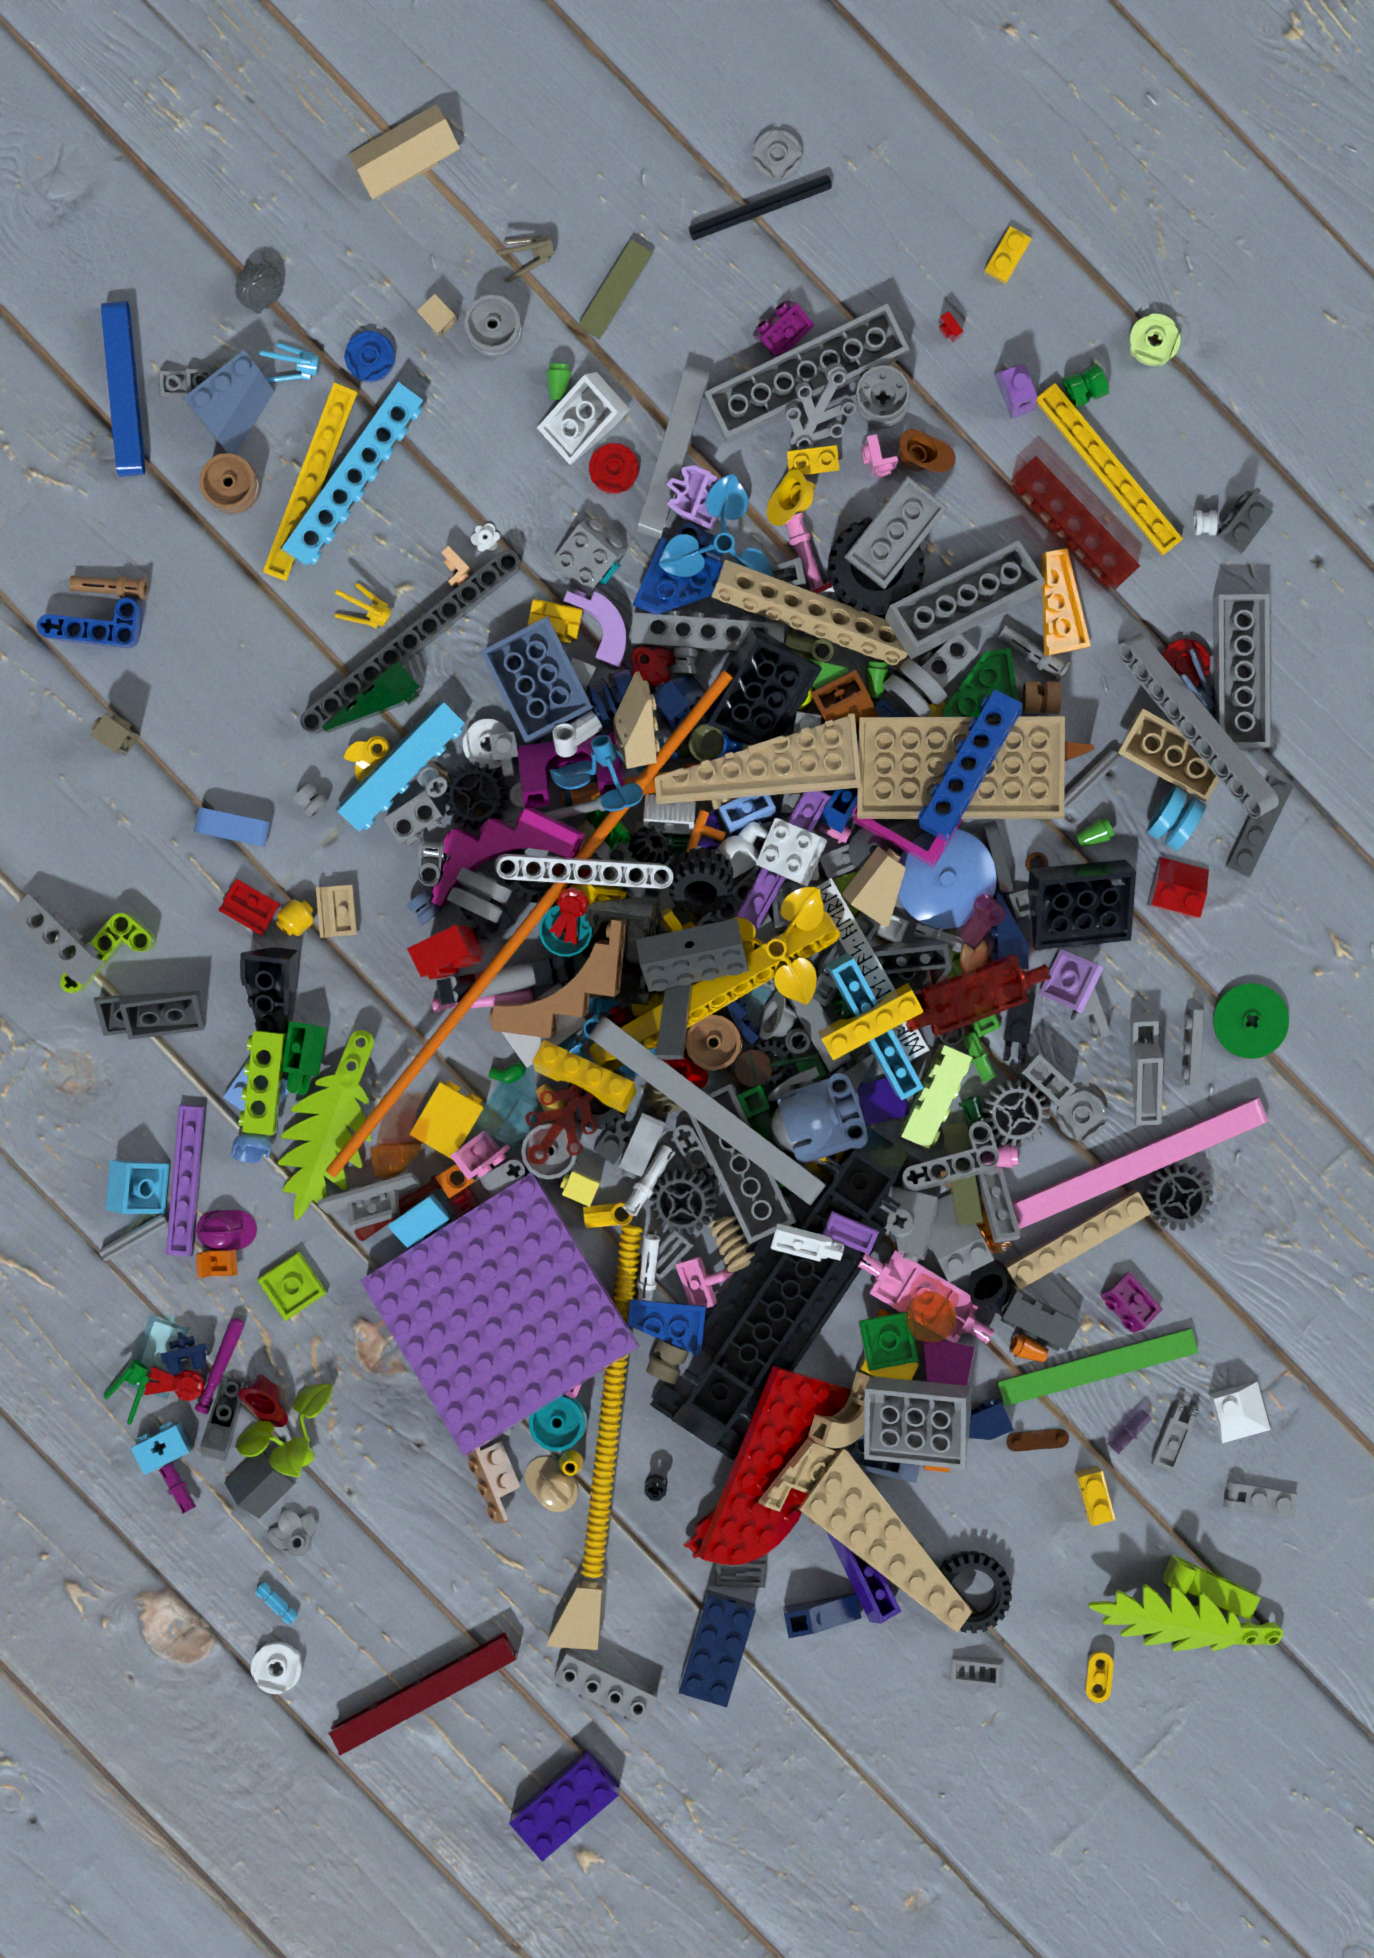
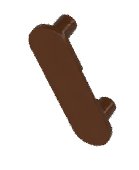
[1006,1429,1069,1452]

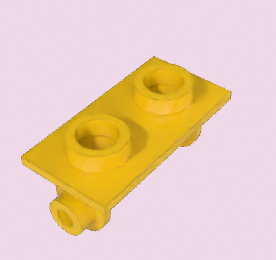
[787,445,840,475]

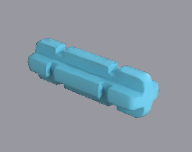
[255,1582,298,1625]

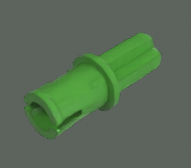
[962,1032,997,1082]

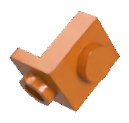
[196,1250,238,1278]

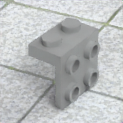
[553,518,627,592]

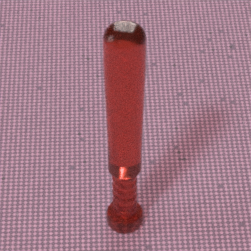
[354,1175,442,1241]

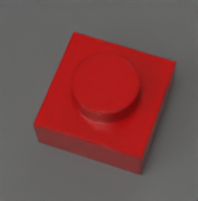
[938,311,964,343]

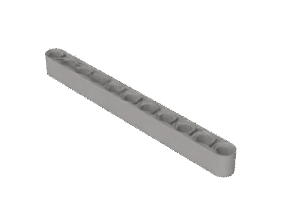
[589,1016,826,1205]

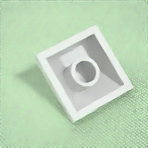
[1208,1381,1271,1443]

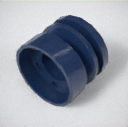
[588,668,632,733]

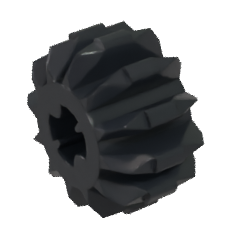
[628,826,672,864]

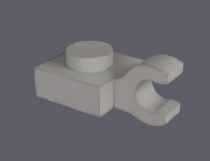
[489,731,518,777]

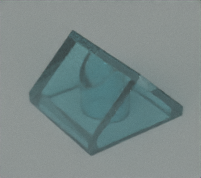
[476,1082,543,1149]

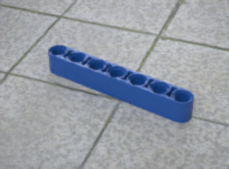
[101,301,145,477]

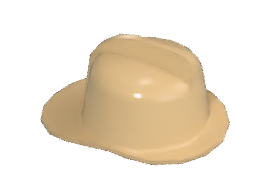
[525,1456,578,1512]

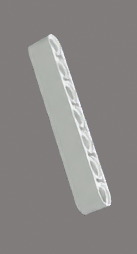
[495,854,673,889]

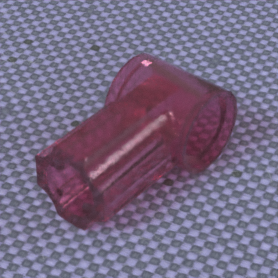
[959,894,1006,947]

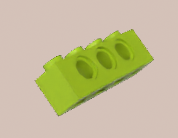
[239,1030,287,1135]

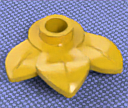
[344,736,390,782]

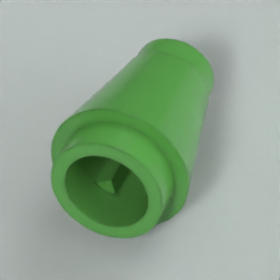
[546,363,571,400]
[866,661,891,698]
[1076,817,1115,848]

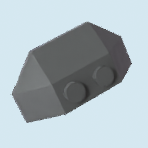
[872,938,953,995]

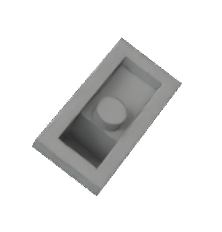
[1071,987,1111,1038]

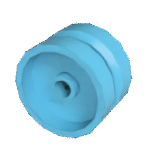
[1146,786,1206,851]

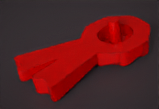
[550,887,589,945]
[144,1366,205,1401]

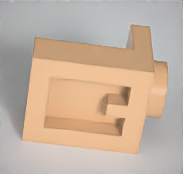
[441,546,472,588]

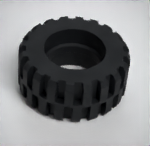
[827,517,925,617]

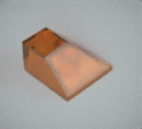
[370,1142,426,1180]

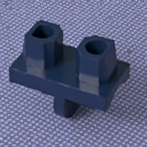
[161,1331,208,1376]

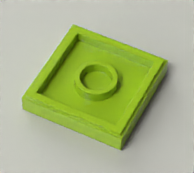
[257,1251,327,1321]

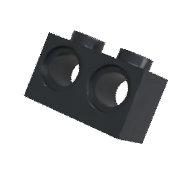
[460,898,515,942]

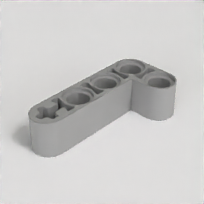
[902,1121,999,1192]

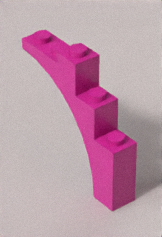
[432,808,586,906]

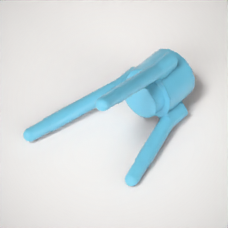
[259,342,319,383]

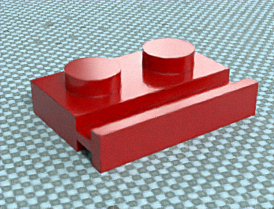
[218,879,281,936]

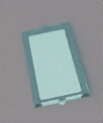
[127,1315,190,1399]

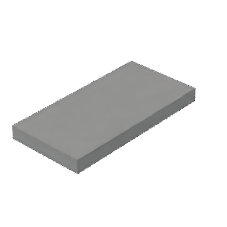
[844,476,948,589]

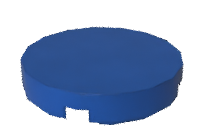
[344,330,395,383]

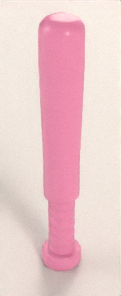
[432,988,533,1013]

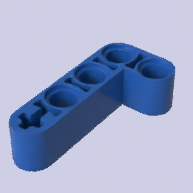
[36,598,142,648]

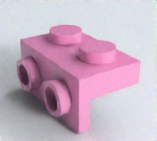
[861,434,898,477]
[451,1129,511,1180]

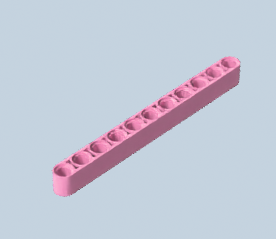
[1012,1097,1269,1229]

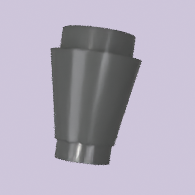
[785,1028,810,1054]

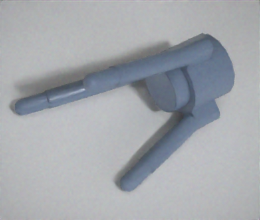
[1181,649,1215,711]

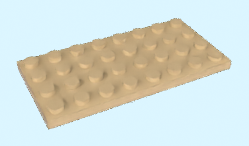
[857,716,1065,819]

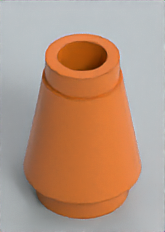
[1009,1333,1049,1363]

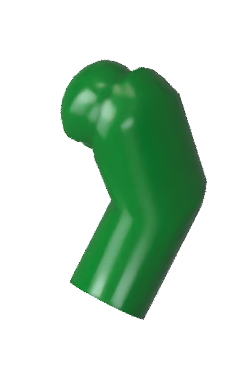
[488,1061,526,1084]

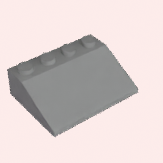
[864,1376,972,1470]

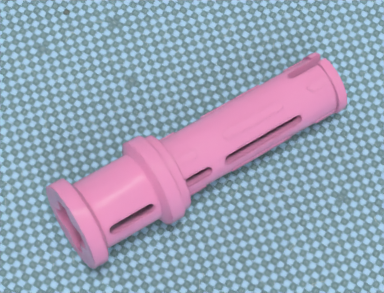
[784,513,824,591]

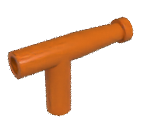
[686,810,726,852]

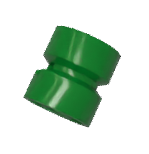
[1063,364,1109,408]

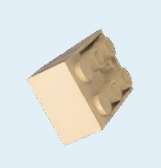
[613,671,660,769]

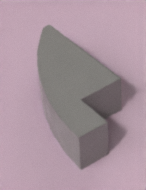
[1130,1012,1164,1126]

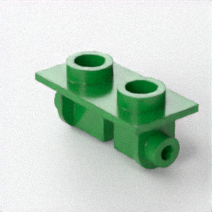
[586,796,630,850]

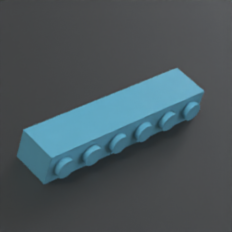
[335,700,465,832]
[826,953,924,1100]

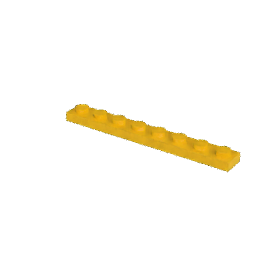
[262,382,357,582]
[1036,383,1183,556]

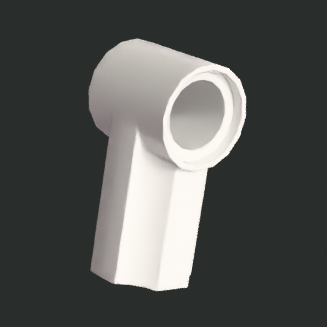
[552,711,602,757]

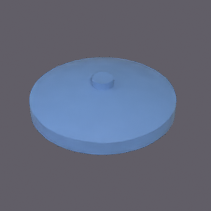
[898,829,996,929]

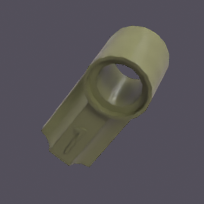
[785,633,834,663]

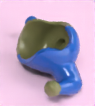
[670,723,750,762]

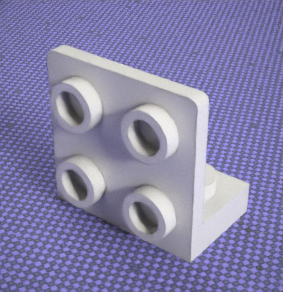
[756,818,827,887]

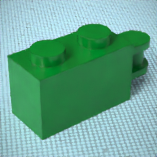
[281,1021,327,1095]

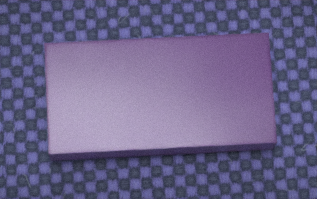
[822,1211,879,1255]

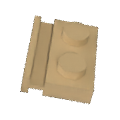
[316,885,358,938]

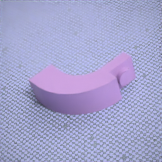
[563,590,627,669]

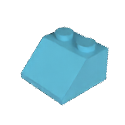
[106,1160,169,1214]
[388,1193,451,1248]

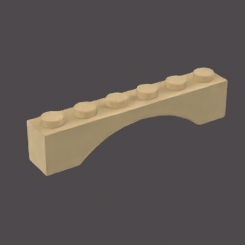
[1004,1189,1151,1290]

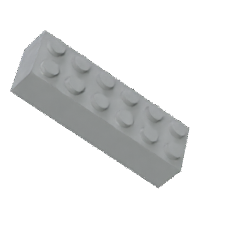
[885,540,1045,659]
[1213,594,1271,749]
[688,1084,798,1244]

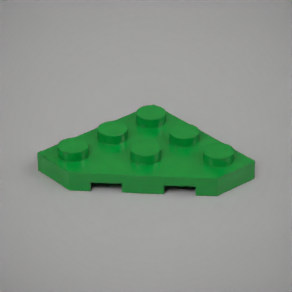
[942,648,1021,717]

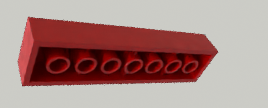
[407,925,485,980]

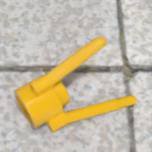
[334,583,392,629]

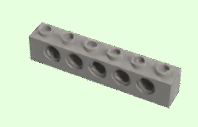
[631,609,785,653]

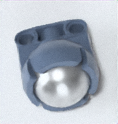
[771,1073,868,1164]

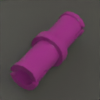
[158,1462,196,1514]

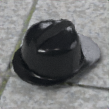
[969,1260,1010,1314]

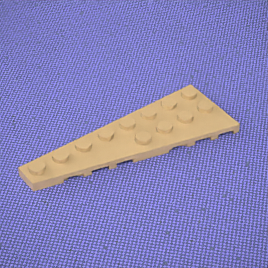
[655,713,861,804]
[798,1448,972,1633]

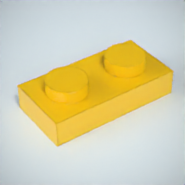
[984,226,1032,285]

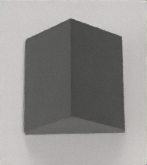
[224,1451,295,1518]

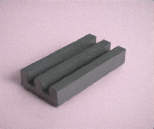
[715,1560,766,1588]

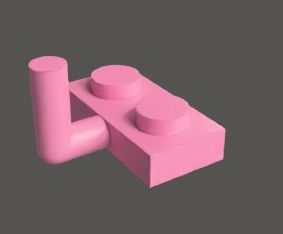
[675,1256,735,1308]

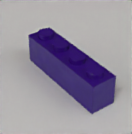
[827,1532,902,1624]

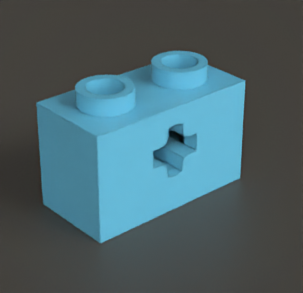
[131,1421,193,1475]

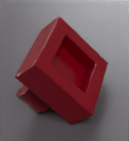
[606,1005,635,1028]
[446,1186,480,1218]

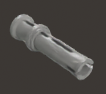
[998,625,1071,681]

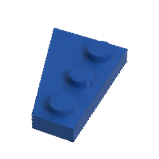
[627,1299,706,1357]

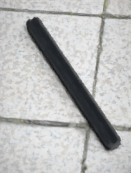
[689,175,832,240]

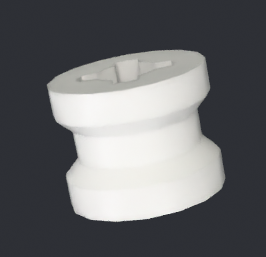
[1193,510,1218,535]

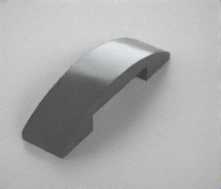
[812,910,881,1007]

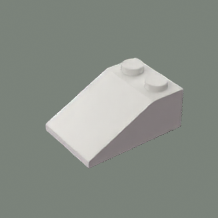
[537,372,630,465]

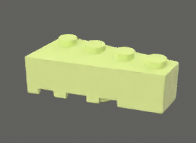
[899,1043,973,1149]

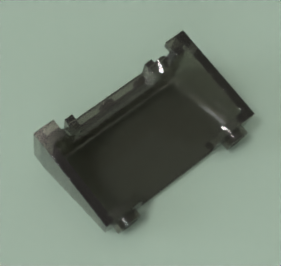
[585,896,660,1006]

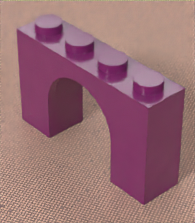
[517,733,625,808]

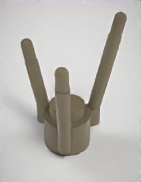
[496,235,554,281]

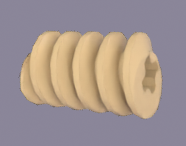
[708,1216,755,1272]

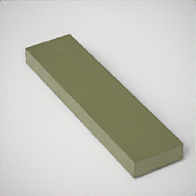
[578,239,653,340]
[941,1123,983,1226]

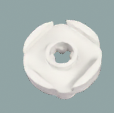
[463,719,510,770]
[251,1642,302,1694]

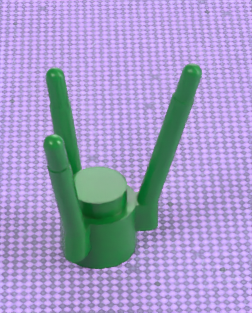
[103,1359,150,1425]

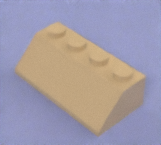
[1118,709,1219,803]

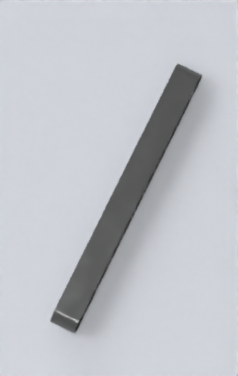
[300,550,521,734]

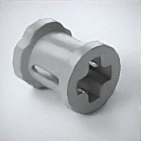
[416,765,447,797]

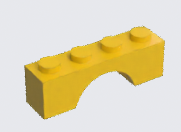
[819,983,924,1060]
[532,1040,636,1114]

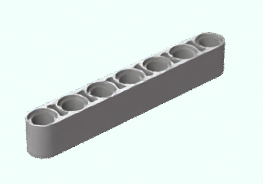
[637,365,710,539]
[754,913,852,1073]

